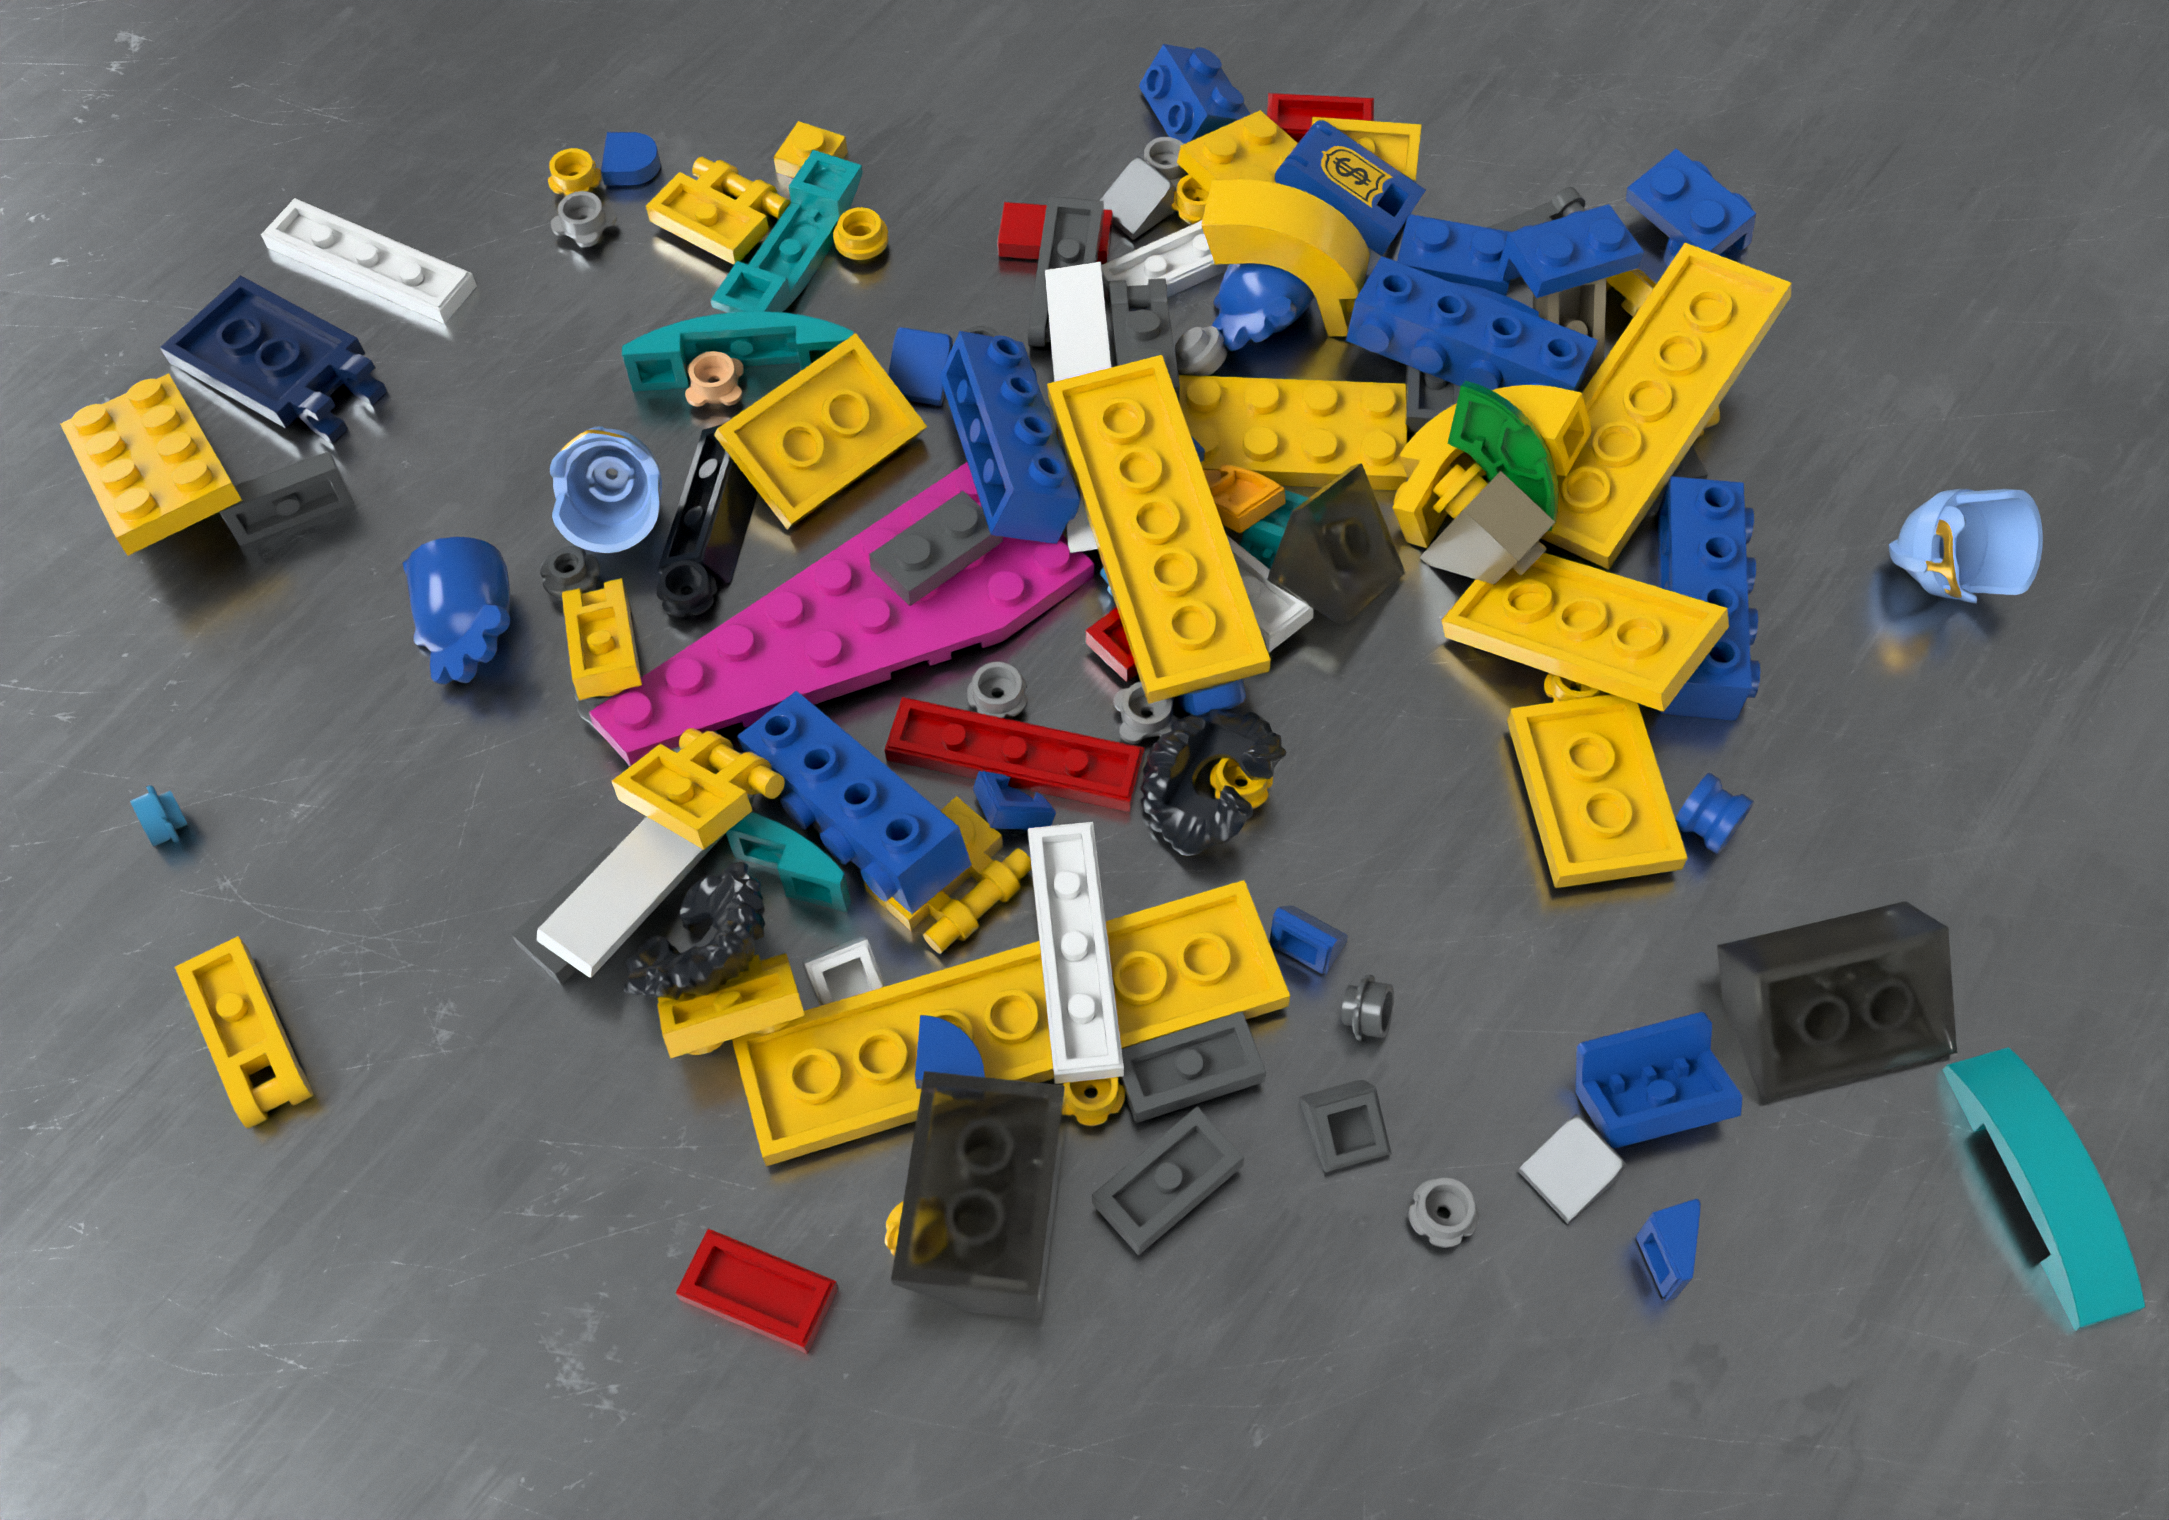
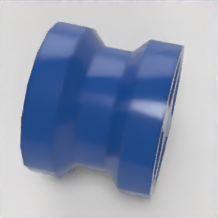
[1675,772,1754,855]

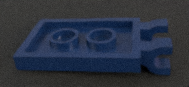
[160,275,387,444]

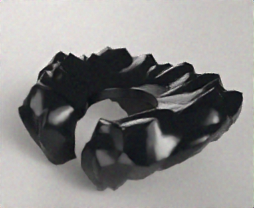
[1140,709,1287,856]
[624,862,765,1001]

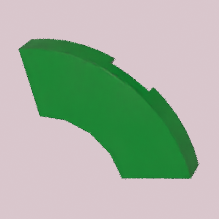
[1447,380,1559,531]

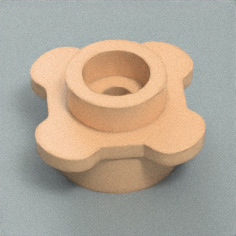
[685,351,744,407]

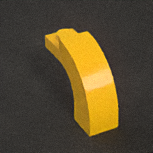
[1201,179,1370,337]
[1392,385,1592,548]

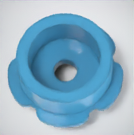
[130,785,188,847]

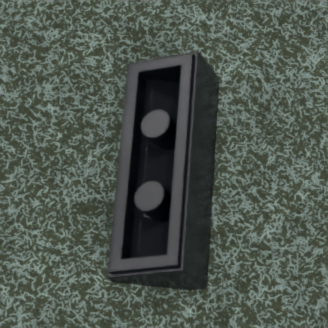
[658,424,758,584]

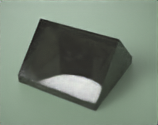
[1267,463,1406,624]

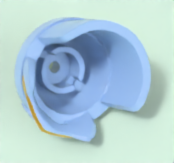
[550,426,662,553]
[1888,489,2043,604]

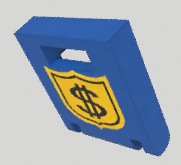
[1275,120,1426,256]

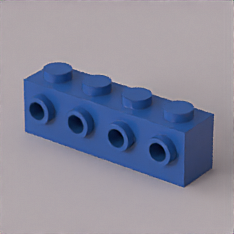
[1346,256,1599,392]
[940,331,1080,544]
[1657,476,1760,721]
[737,691,972,914]

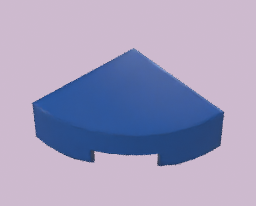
[973,771,1056,830]
[915,1015,986,1091]

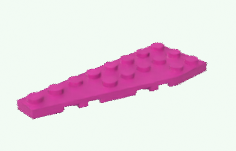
[589,462,1094,766]

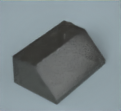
[1717,901,1957,1099]
[891,1071,1066,1320]

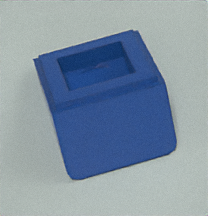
[888,327,953,406]
[1269,905,1348,975]
[1636,1199,1701,1301]

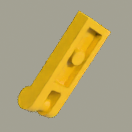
[562,578,642,700]
[175,936,313,1129]

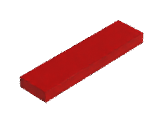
[884,697,1145,812]

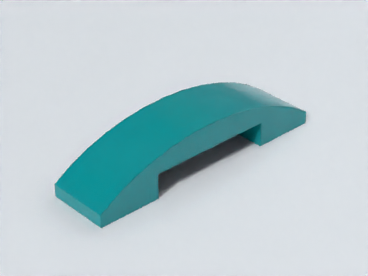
[711,150,863,313]
[622,311,854,392]
[1942,1047,2146,1331]

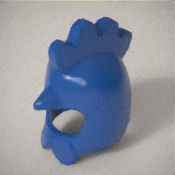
[1211,263,1315,351]
[402,537,510,685]

